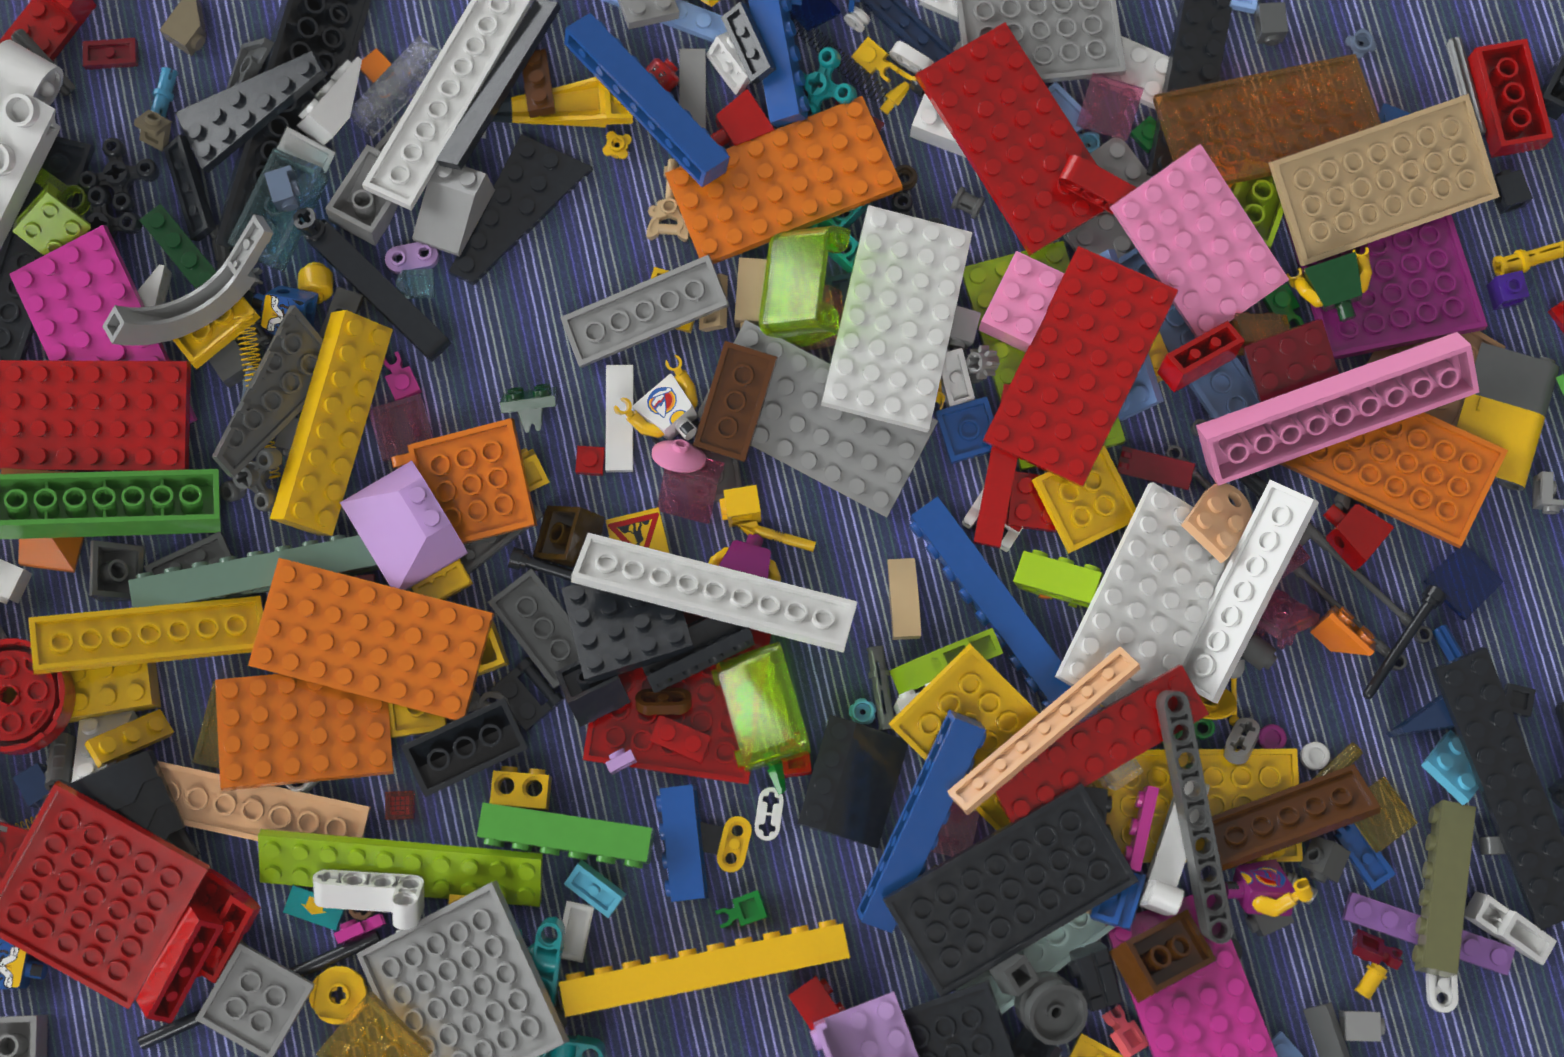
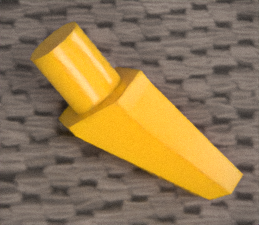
[879,81,910,115]

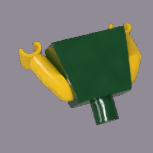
[1286,247,1372,322]

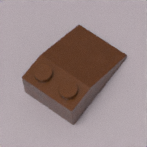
[1109,909,1217,1003]

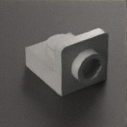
[1532,471,1564,514]

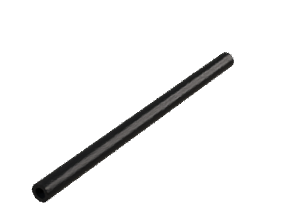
[138,930,381,1050]

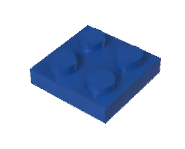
[935,396,994,464]

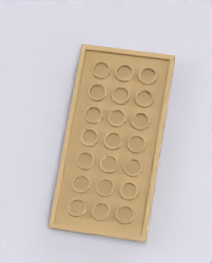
[1269,94,1500,266]

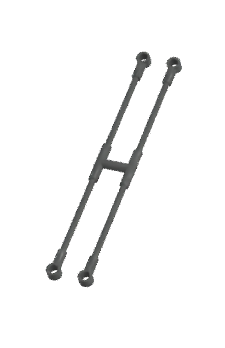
[1165,419,1433,671]

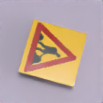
[605,507,670,553]

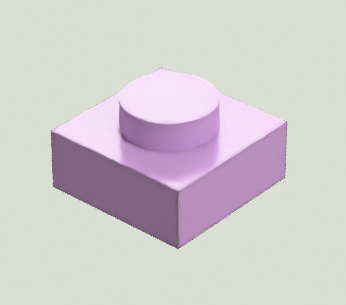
[605,748,637,775]

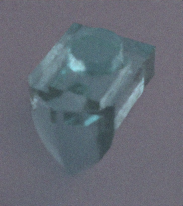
[395,269,435,299]

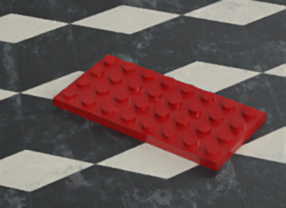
[915,22,1106,256]
[983,246,1178,488]
[0,360,191,471]

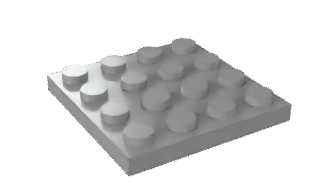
[1063,134,1151,258]

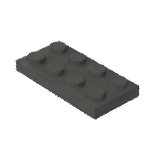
[488,568,579,689]

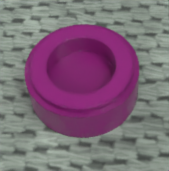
[1257,724,1287,749]

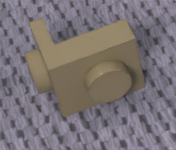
[134,110,172,151]

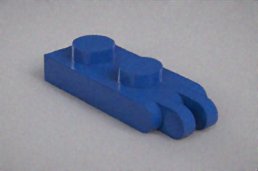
[1334,821,1396,890]

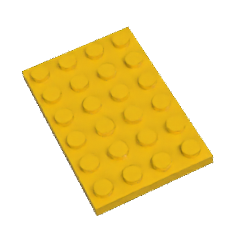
[888,644,1040,830]

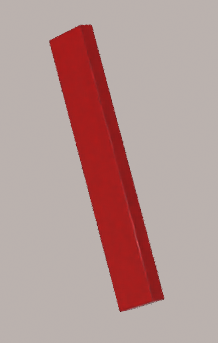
[973,384,1018,548]

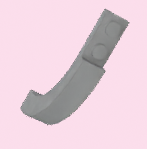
[102,214,274,346]

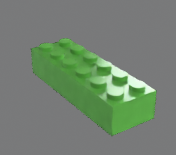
[477,803,655,869]

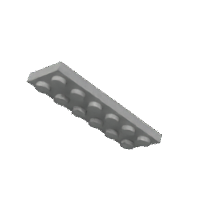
[560,255,730,368]

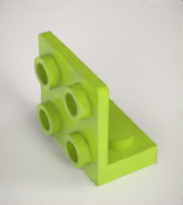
[12,183,91,255]

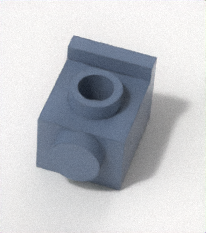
[264,165,301,212]

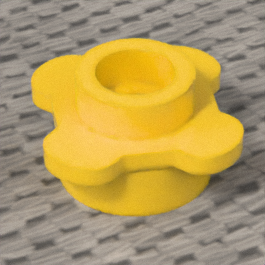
[603,131,632,159]

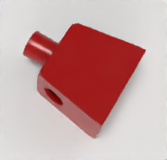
[710,89,775,147]
[1323,503,1395,571]

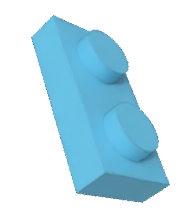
[564,860,626,918]

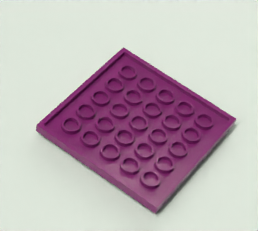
[1284,214,1488,360]

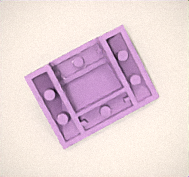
[340,461,468,590]

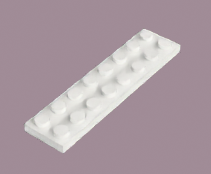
[1182,480,1319,704]

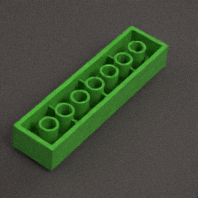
[0,469,221,539]

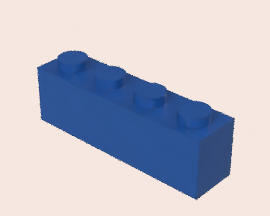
[656,784,709,902]

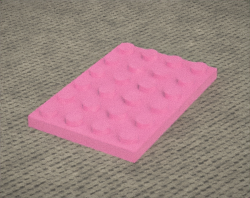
[1109,144,1289,338]

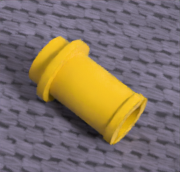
[1354,963,1388,1000]

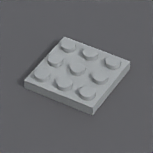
[195,942,316,1057]

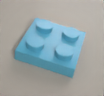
[1421,730,1479,806]

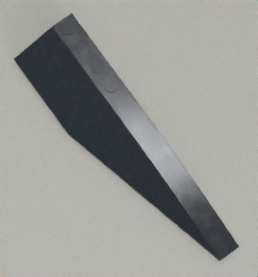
[215,0,371,249]

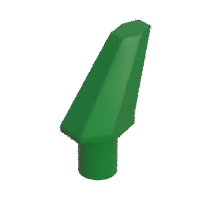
[763,751,786,795]

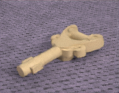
[646,159,689,242]

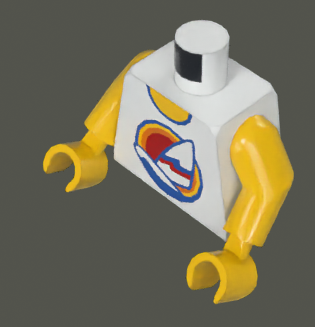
[614,355,698,440]

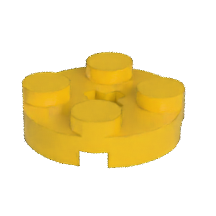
[309,966,368,1024]

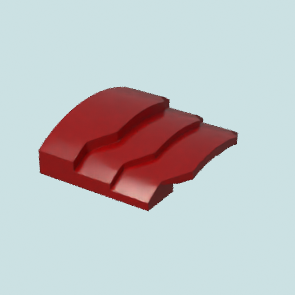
[190,868,261,984]

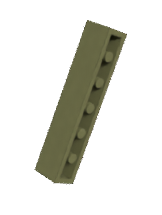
[1412,800,1476,978]

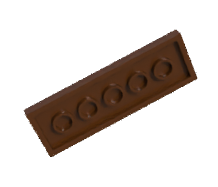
[1212,764,1381,871]

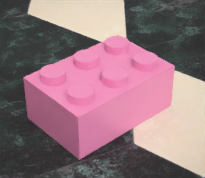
[978,251,1065,353]

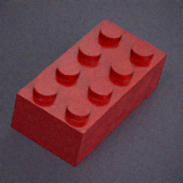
[1467,38,1553,158]

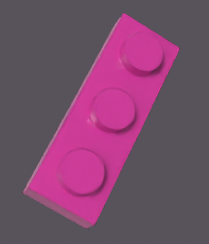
[1123,785,1159,872]

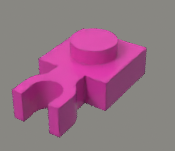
[383,351,422,403]
[334,913,387,944]

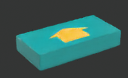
[283,885,345,931]

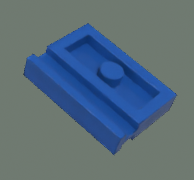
[1090,871,1147,931]

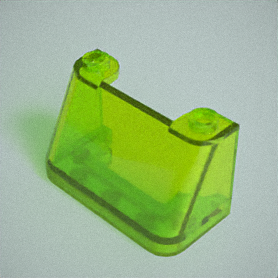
[759,225,851,347]
[711,641,811,772]

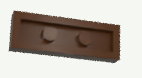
[522,48,556,118]

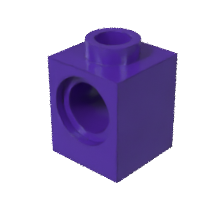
[1486,271,1530,310]

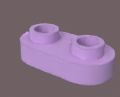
[385,242,440,275]

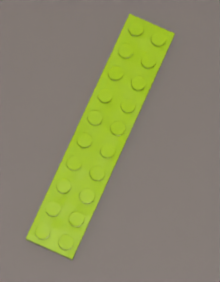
[258,829,543,907]

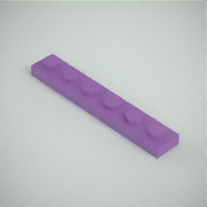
[1342,892,1515,975]

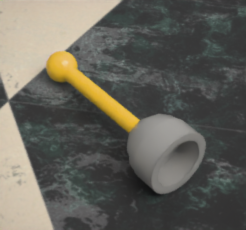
[1229,660,1245,726]

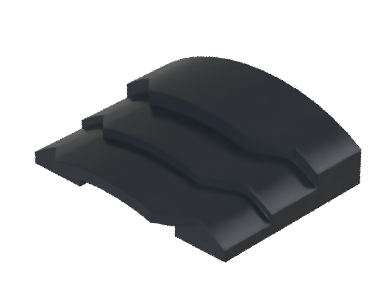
[43,749,185,841]

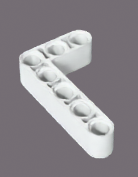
[1139,781,1210,916]

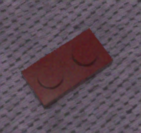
[82,38,139,70]

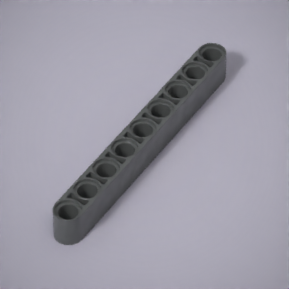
[1156,690,1233,944]

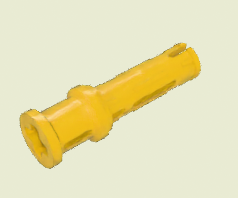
[1492,240,1564,276]

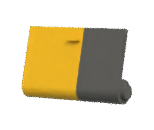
[1456,342,1560,491]

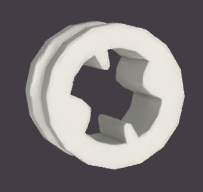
[844,6,870,32]

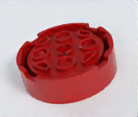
[0,638,76,755]

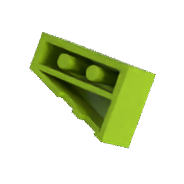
[1013,550,1104,608]

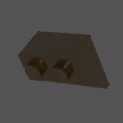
[533,505,605,568]

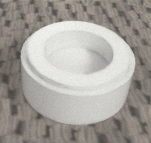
[1300,742,1330,770]

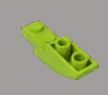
[889,628,1003,695]

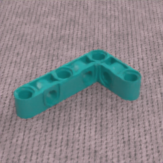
[532,917,606,1057]

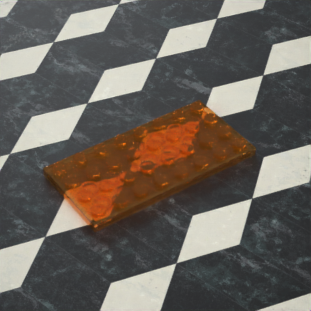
[1153,54,1381,185]

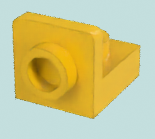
[521,448,550,492]

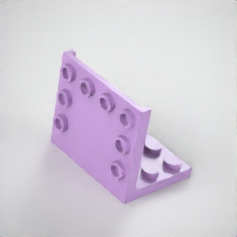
[810,991,918,1057]

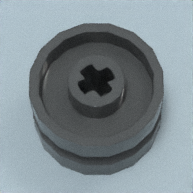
[1014,971,1088,1046]

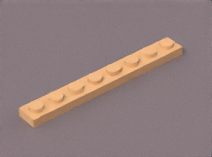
[947,646,1140,815]

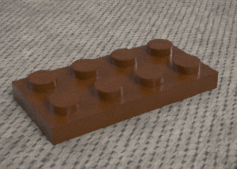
[693,341,778,462]

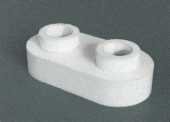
[1425,973,1458,1013]

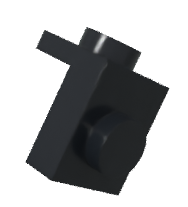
[1013,1027,1062,1057]

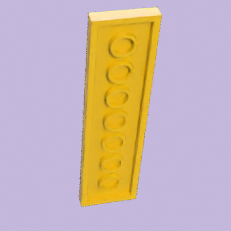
[28,596,263,675]

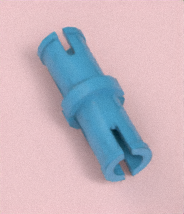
[151,67,178,118]

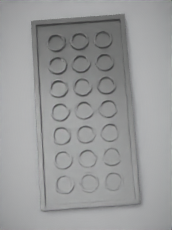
[697,320,938,517]

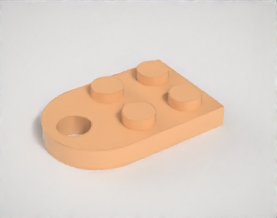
[1181,483,1252,563]

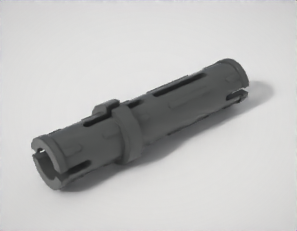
[866,646,894,731]

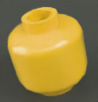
[298,262,333,304]

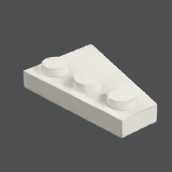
[72,710,137,782]

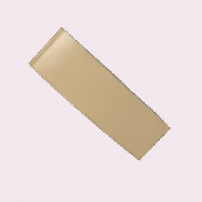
[887,558,921,640]

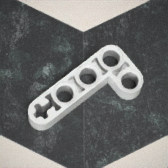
[313,870,424,930]

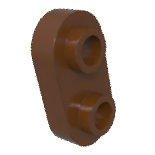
[635,688,692,716]

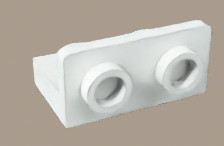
[706,32,750,95]

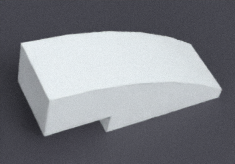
[1464,891,1557,965]

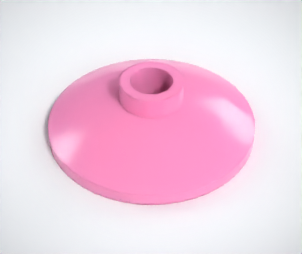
[652,439,706,473]

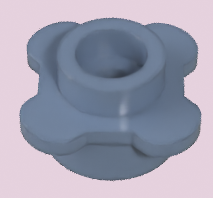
[1345,29,1377,59]

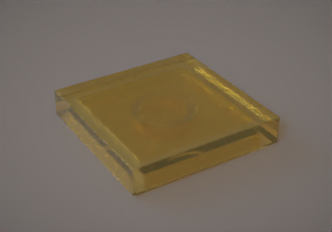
[1355,776,1418,853]

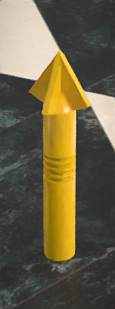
[737,520,816,552]

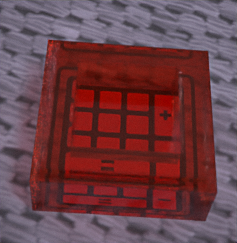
[385,791,415,820]

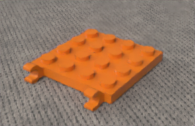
[391,418,537,544]

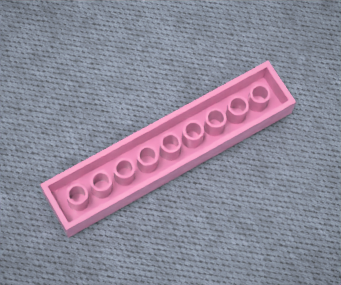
[1196,332,1480,486]

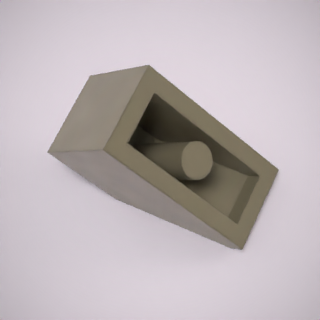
[159,0,207,56]

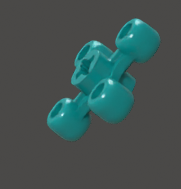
[800,47,857,116]

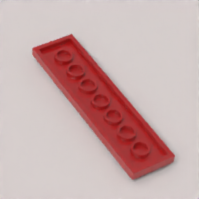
[994,665,1209,823]

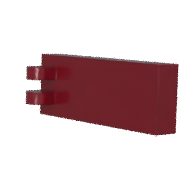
[1117,446,1195,490]

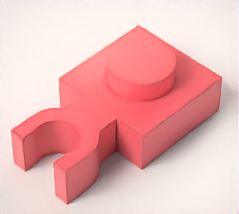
[1102,1004,1149,1057]

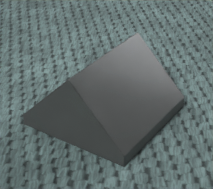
[89,540,144,602]

